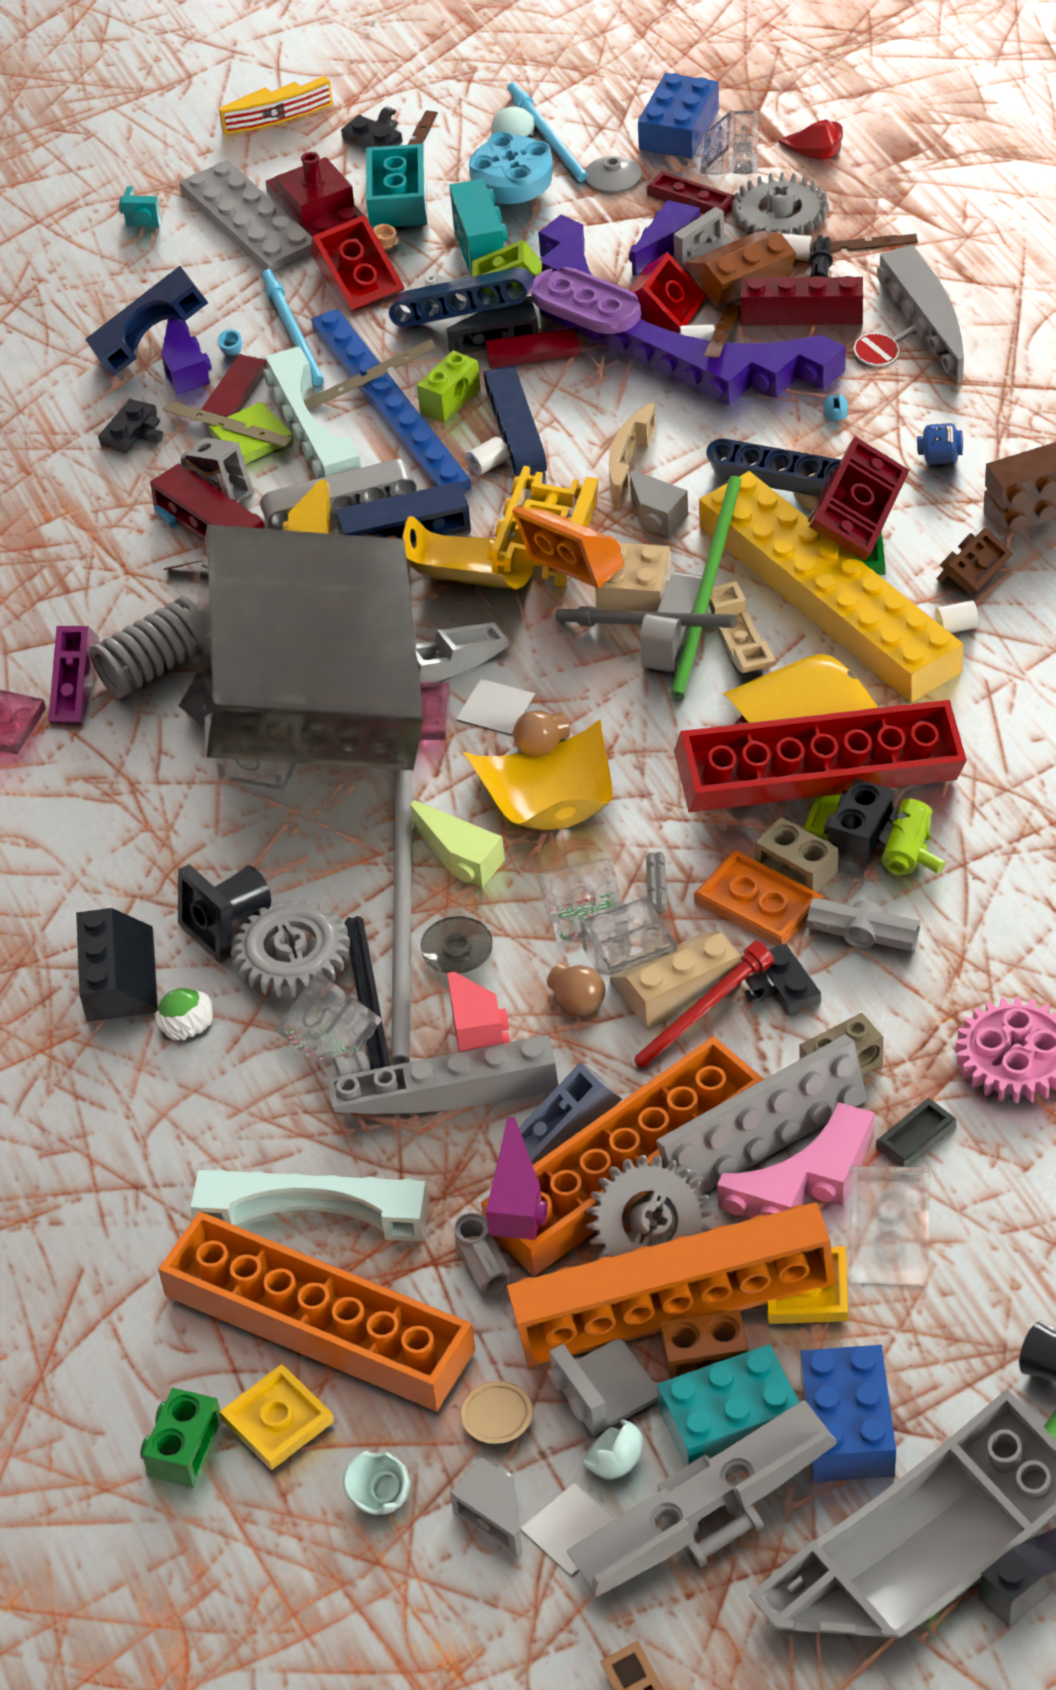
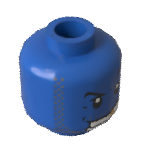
[917,423,964,465]

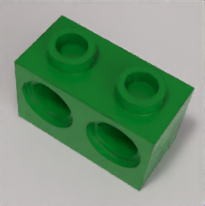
[140,1388,222,1488]

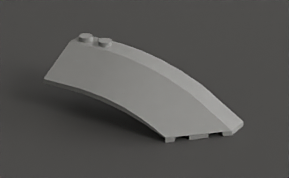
[749,1389,1056,1638]

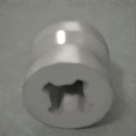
[333,1049,370,1077]

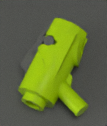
[878,799,946,875]

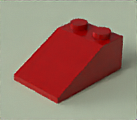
[310,215,405,312]

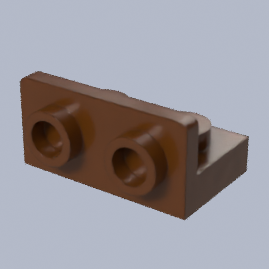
[936,527,1014,597]

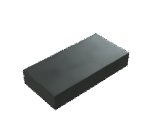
[876,1097,957,1170]

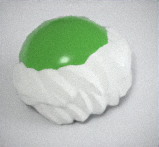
[155,988,213,1041]

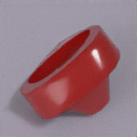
[779,119,843,159]

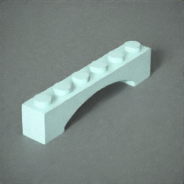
[263,346,361,479]
[190,1169,429,1242]

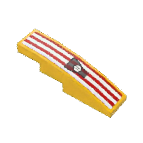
[218,76,333,134]

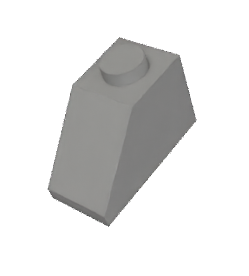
[630,470,688,537]
[450,1457,522,1557]

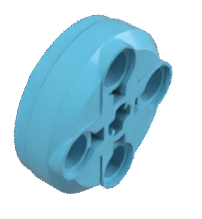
[469,132,553,204]

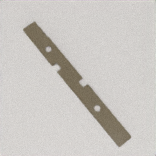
[304,339,436,411]
[163,401,292,447]

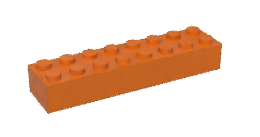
[481,1036,764,1277]
[507,1202,835,1368]
[158,1211,476,1412]

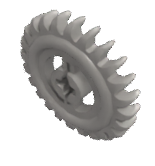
[732,172,829,235]
[231,900,350,998]
[586,1155,713,1258]

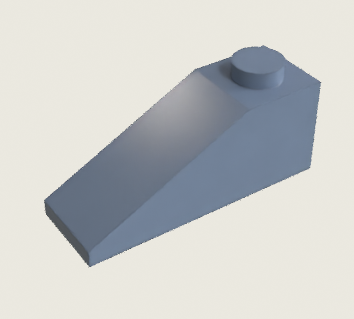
[519,1062,622,1165]

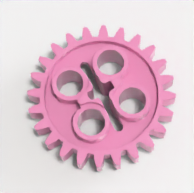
[955,997,1056,1103]

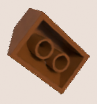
[684,231,796,308]

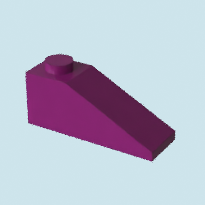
[48,626,99,723]
[486,1117,548,1240]

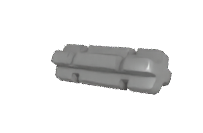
[646,852,667,913]

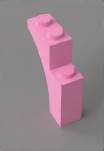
[717,1102,874,1218]

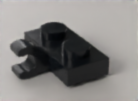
[341,106,403,149]
[98,399,163,452]
[745,944,821,1015]

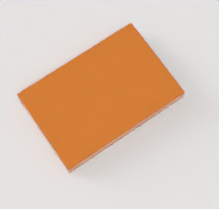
[694,850,823,946]

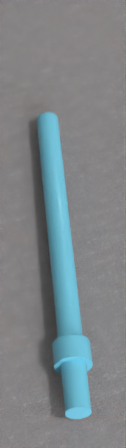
[507,82,588,183]
[261,269,324,386]

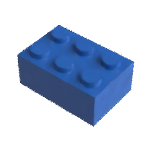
[637,73,719,159]
[800,1345,896,1482]

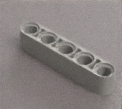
[260,459,417,532]

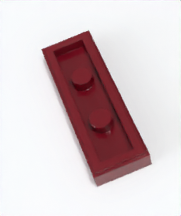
[647,171,735,217]
[485,328,580,368]
[201,354,267,417]

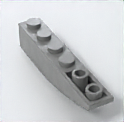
[877,244,964,383]
[328,1034,558,1114]

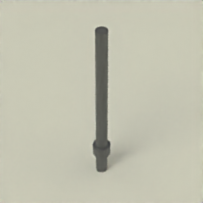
[555,606,737,628]

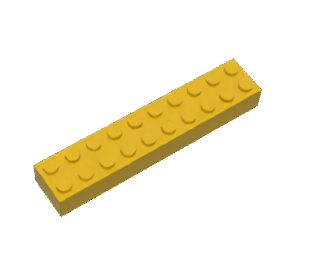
[699,471,963,703]

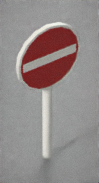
[853,324,916,367]

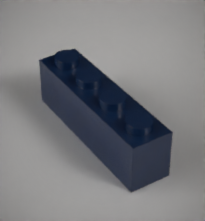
[336,482,471,555]

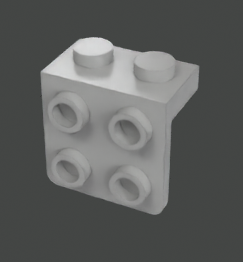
[674,207,734,270]
[548,1339,658,1436]

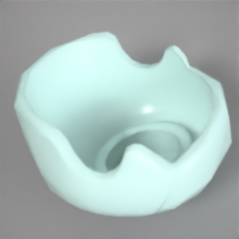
[491,106,535,137]
[582,1419,643,1480]
[342,1451,411,1515]

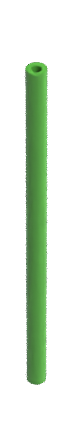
[671,475,742,698]

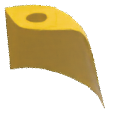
[401,516,535,590]
[723,654,879,723]
[463,719,613,831]

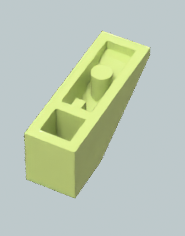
[410,800,505,888]

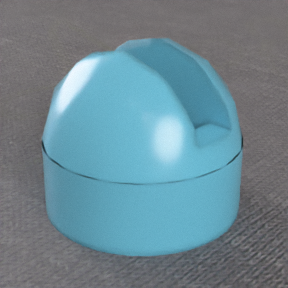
[218,329,243,356]
[823,394,848,421]

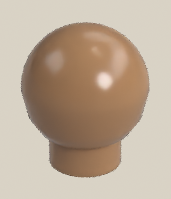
[513,710,570,757]
[547,963,605,1016]

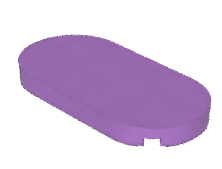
[531,267,641,334]

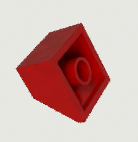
[629,252,707,333]

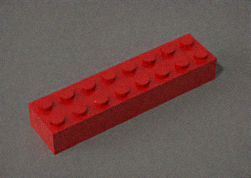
[674,699,967,813]

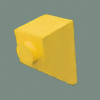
[283,480,331,548]

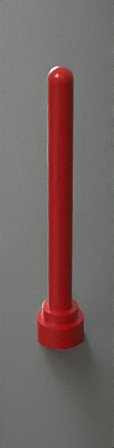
[634,940,775,1068]

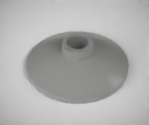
[585,156,642,193]

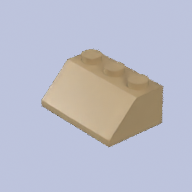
[610,932,741,1029]

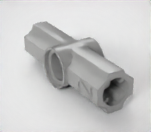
[807,897,921,951]

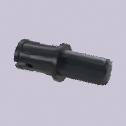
[809,235,833,277]

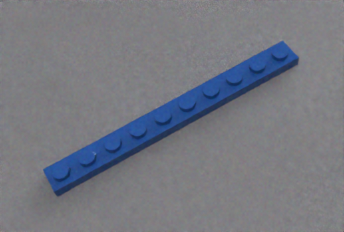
[311,309,471,491]

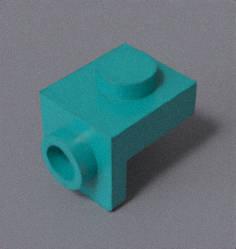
[119,186,162,227]

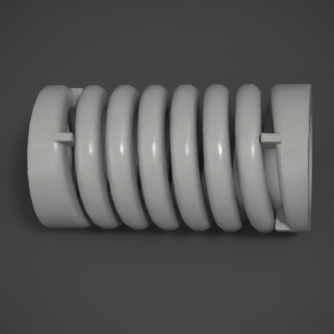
[90,596,213,698]

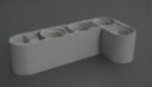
[640,571,703,673]

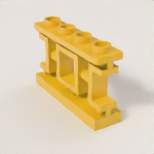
[487,466,598,588]

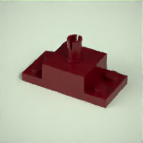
[265,152,363,236]
[807,436,910,561]

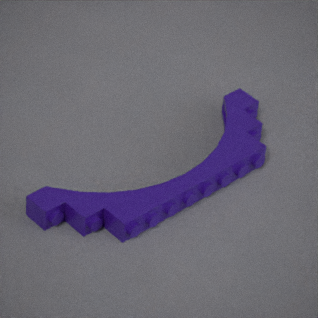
[538,214,846,405]

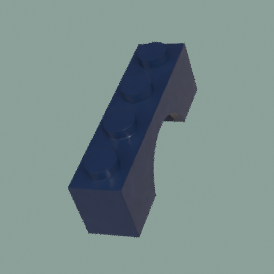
[85,266,208,377]

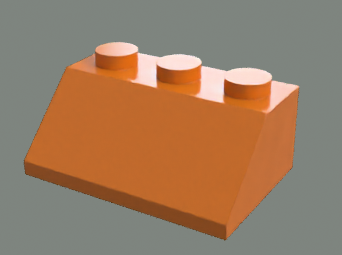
[512,506,625,589]

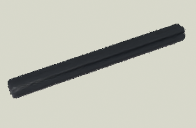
[344,916,390,1070]

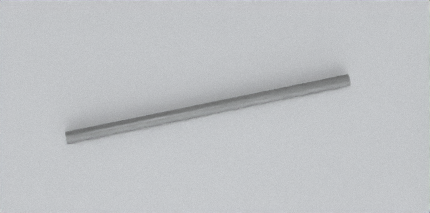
[391,735,413,1065]

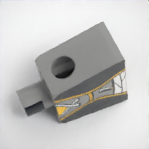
[181,438,254,503]

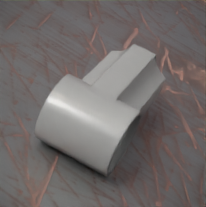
[454,1212,512,1294]

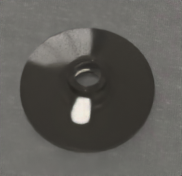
[420,916,493,974]

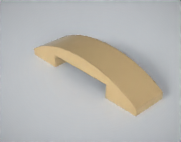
[609,403,657,509]
[709,581,776,673]

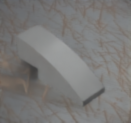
[401,622,510,687]

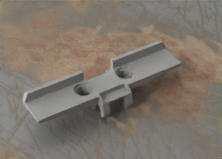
[566,1399,837,1597]

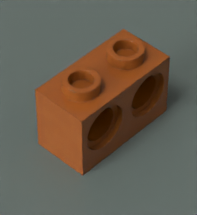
[660,1309,749,1379]

